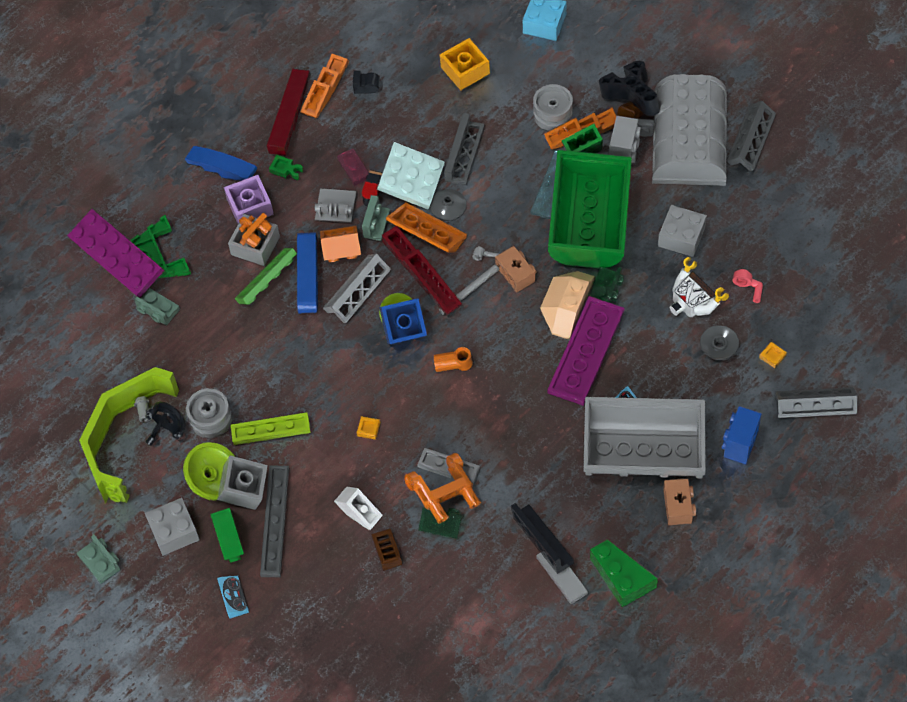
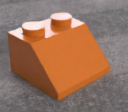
[320,226,361,262]

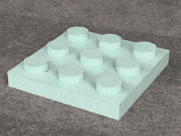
[377,142,445,209]

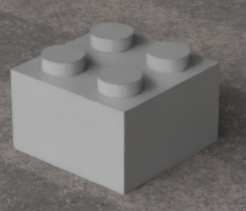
[609,116,641,165]
[658,205,707,257]
[228,214,280,266]
[217,455,268,510]
[145,498,199,556]

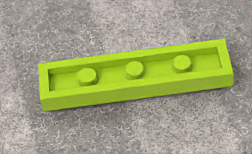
[231,412,311,445]

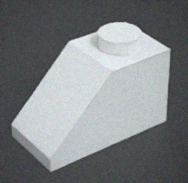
[334,487,383,530]

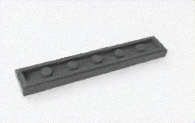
[260,465,290,577]

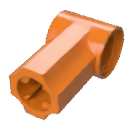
[434,347,473,372]

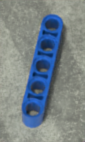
[297,232,318,314]

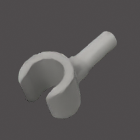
[472,246,500,261]

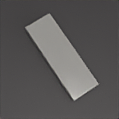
[417,448,480,484]
[537,553,588,604]

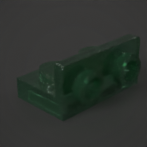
[590,267,624,304]
[418,507,464,539]

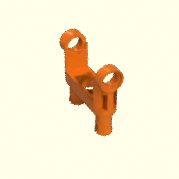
[404,453,481,524]

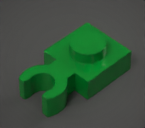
[269,155,304,180]

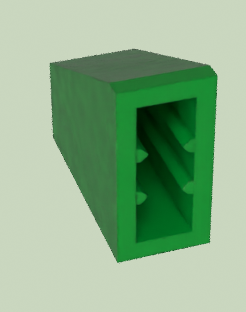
[561,124,603,154]
[210,508,244,563]

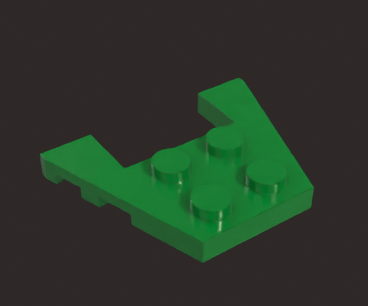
[130,215,191,278]

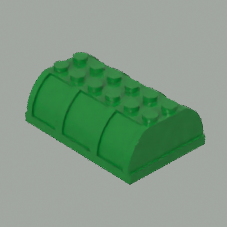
[548,150,632,269]

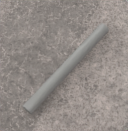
[439,264,499,315]

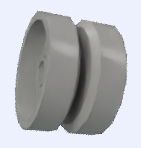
[533,84,573,131]
[186,388,232,439]

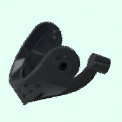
[145,401,186,446]

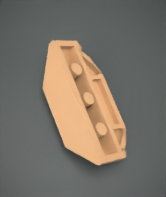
[540,271,595,340]

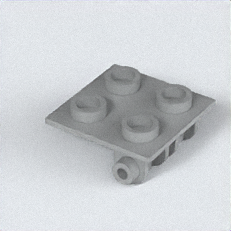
[315,189,356,223]

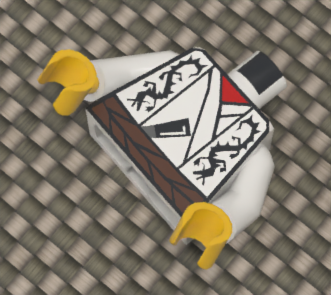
[669,257,729,317]

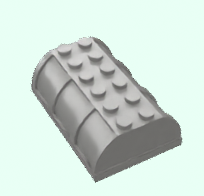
[652,74,727,186]
[584,397,705,478]

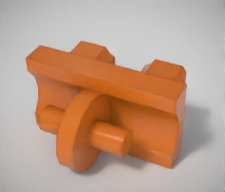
[239,213,273,248]

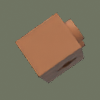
[495,246,536,293]
[663,479,696,525]

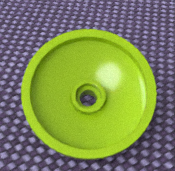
[183,442,235,500]

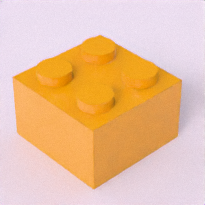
[440,38,490,91]

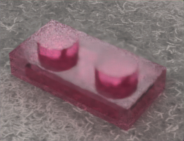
[337,149,369,186]

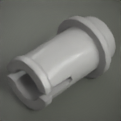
[134,396,152,422]

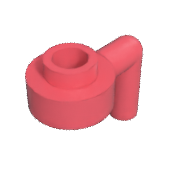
[732,269,763,303]

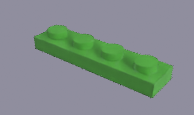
[235,248,297,304]

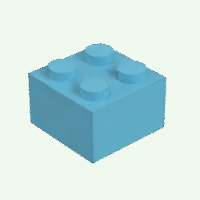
[523,0,567,41]

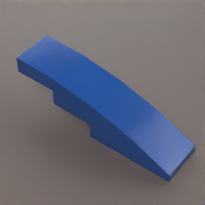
[185,146,257,181]

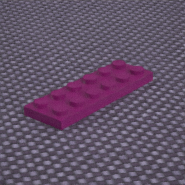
[67,209,164,298]
[547,296,625,406]

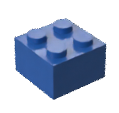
[379,298,427,344]
[722,406,762,464]

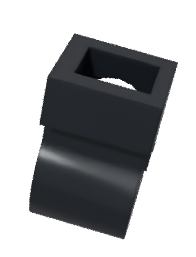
[353,70,380,94]

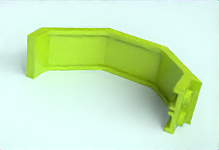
[79,367,179,504]

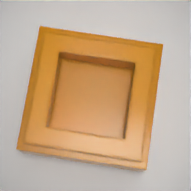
[759,342,787,368]
[356,416,380,440]

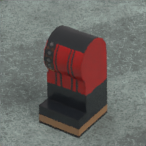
[362,170,383,207]

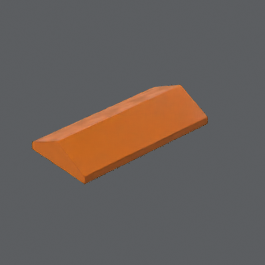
[386,202,467,253]

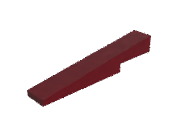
[267,69,310,156]
[382,226,462,315]

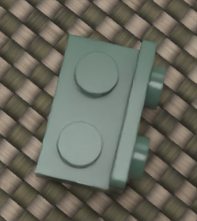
[362,195,390,241]
[134,288,180,326]
[76,535,120,584]

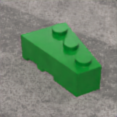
[590,540,658,607]

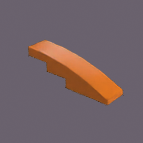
[300,54,349,119]
[544,108,616,150]

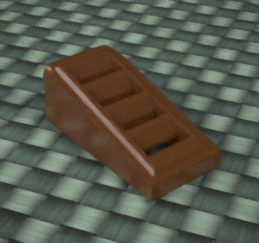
[617,102,644,119]
[371,529,402,571]

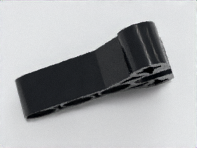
[599,61,660,116]

